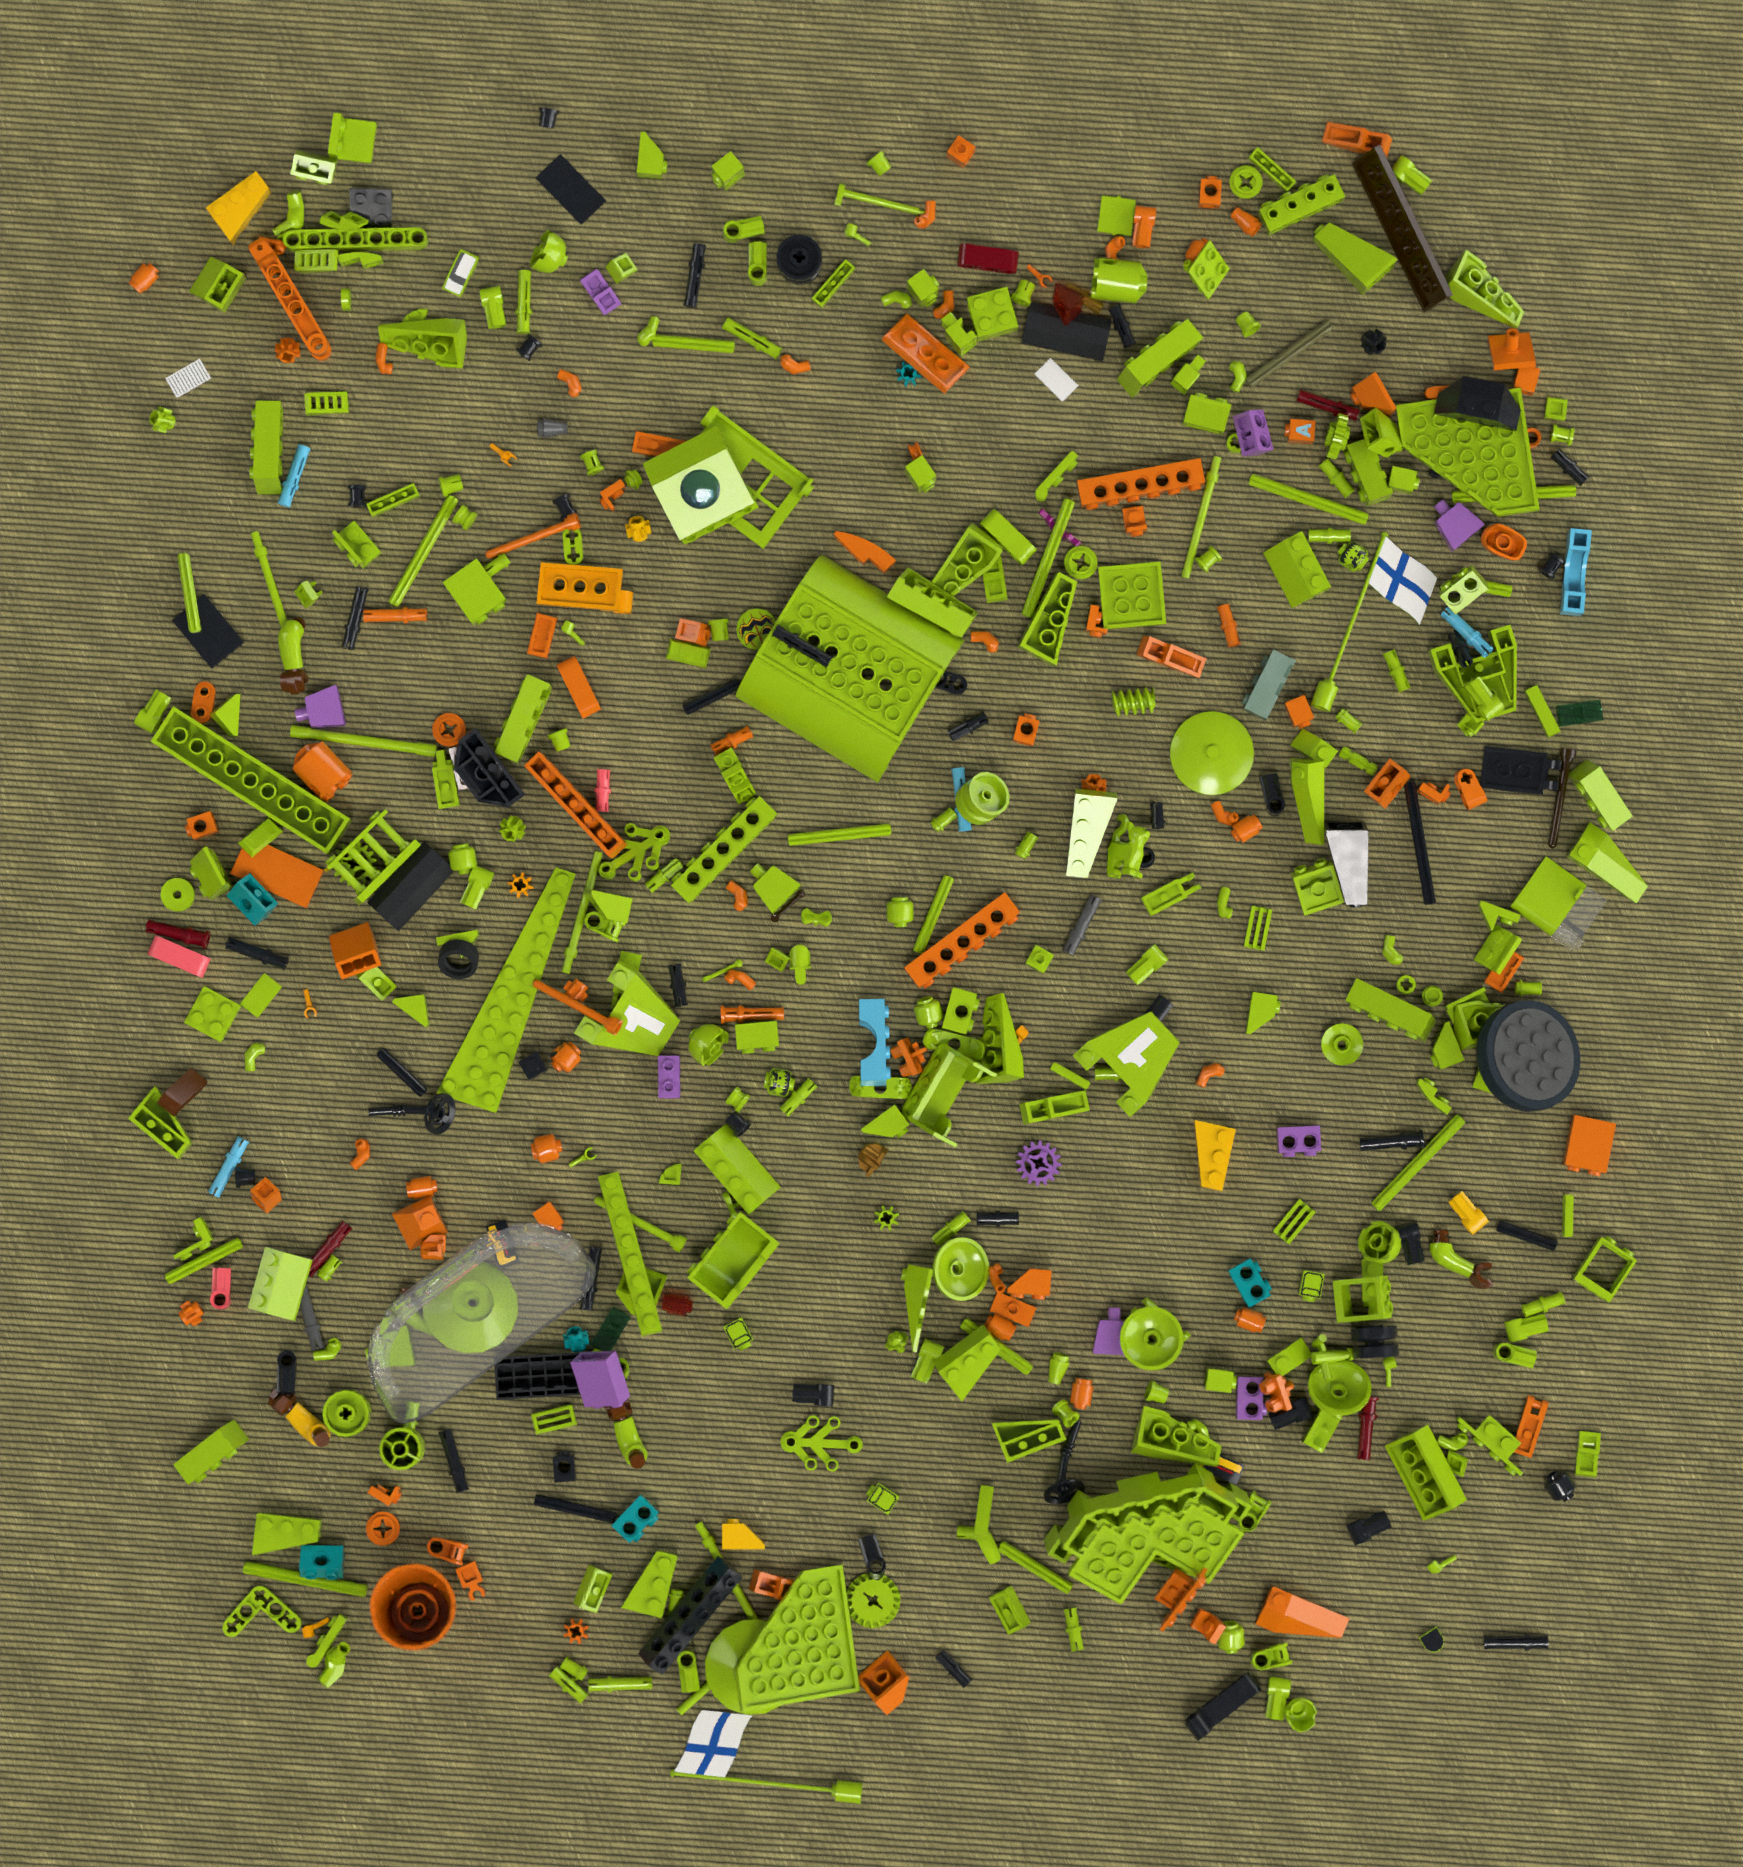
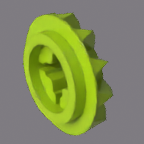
[1229,166,1263,199]
[1064,546,1098,580]

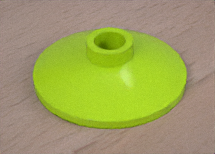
[1321,1023,1363,1066]

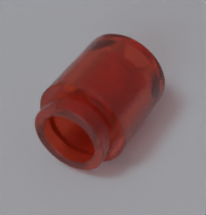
[662,1293,693,1317]

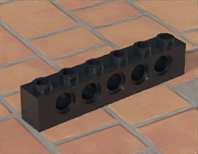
[638,1556,743,1675]

